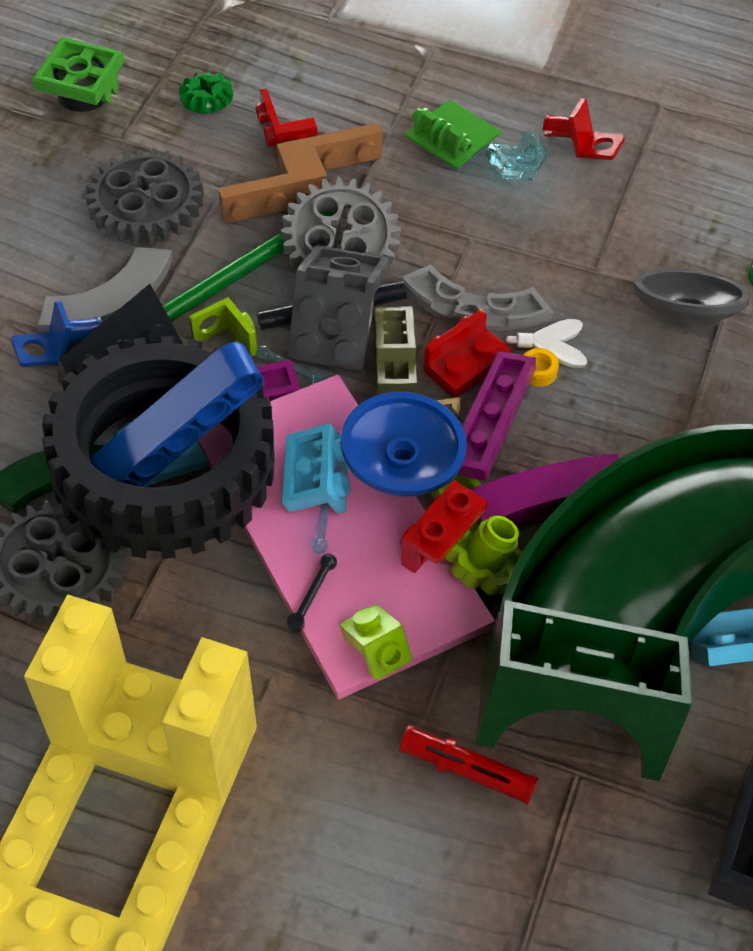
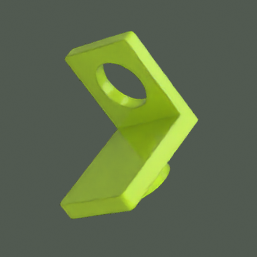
[189,297,258,357]

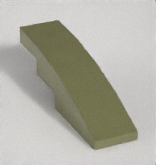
[375,306,417,395]

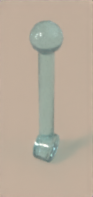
[256,345,328,384]
[311,503,330,554]

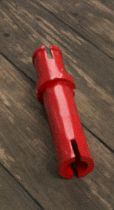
[399,724,539,805]

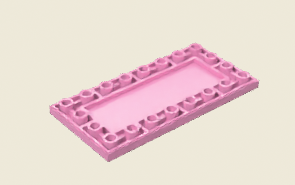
[198,374,495,700]

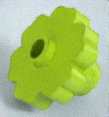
[445,515,523,596]

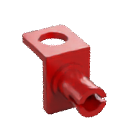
[543,99,625,160]

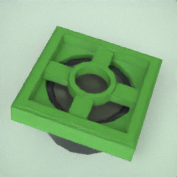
[32,37,125,112]

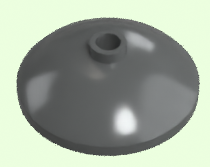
[634,269,750,328]

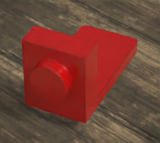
[256,88,317,160]

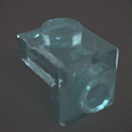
[485,131,548,180]

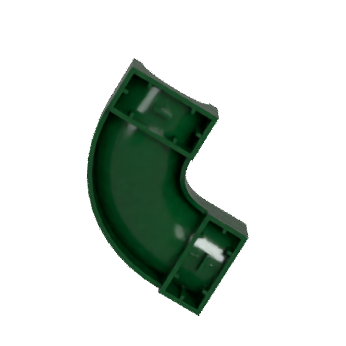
[476,424,753,781]

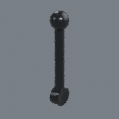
[287,554,337,633]

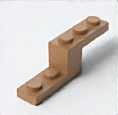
[218,123,383,224]

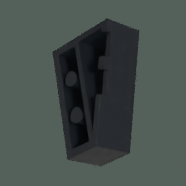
[58,284,184,388]

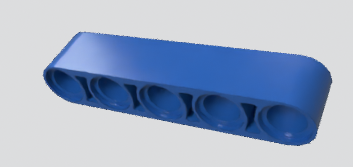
[90,342,264,487]

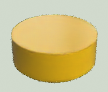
[523,348,559,387]

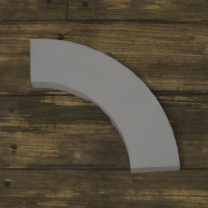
[38,247,173,333]
[399,265,553,331]

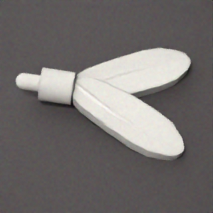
[506,319,587,368]

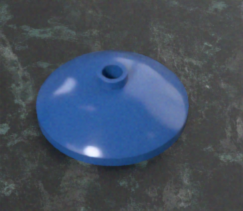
[341,392,467,496]

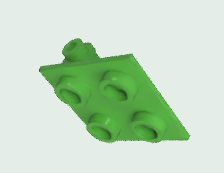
[404,99,502,170]

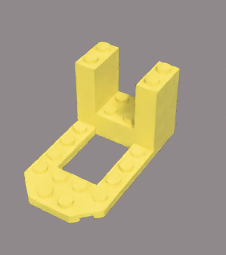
[0,594,257,951]

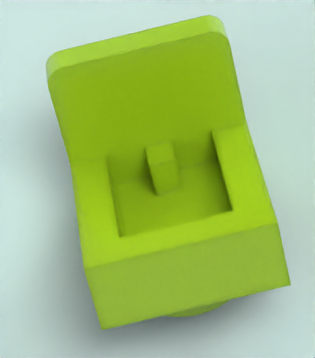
[339,604,412,680]

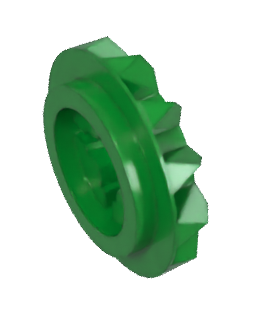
[179,71,234,114]

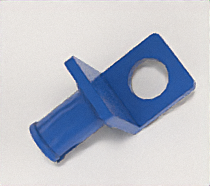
[11,301,102,367]

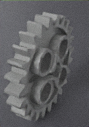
[281,177,401,266]

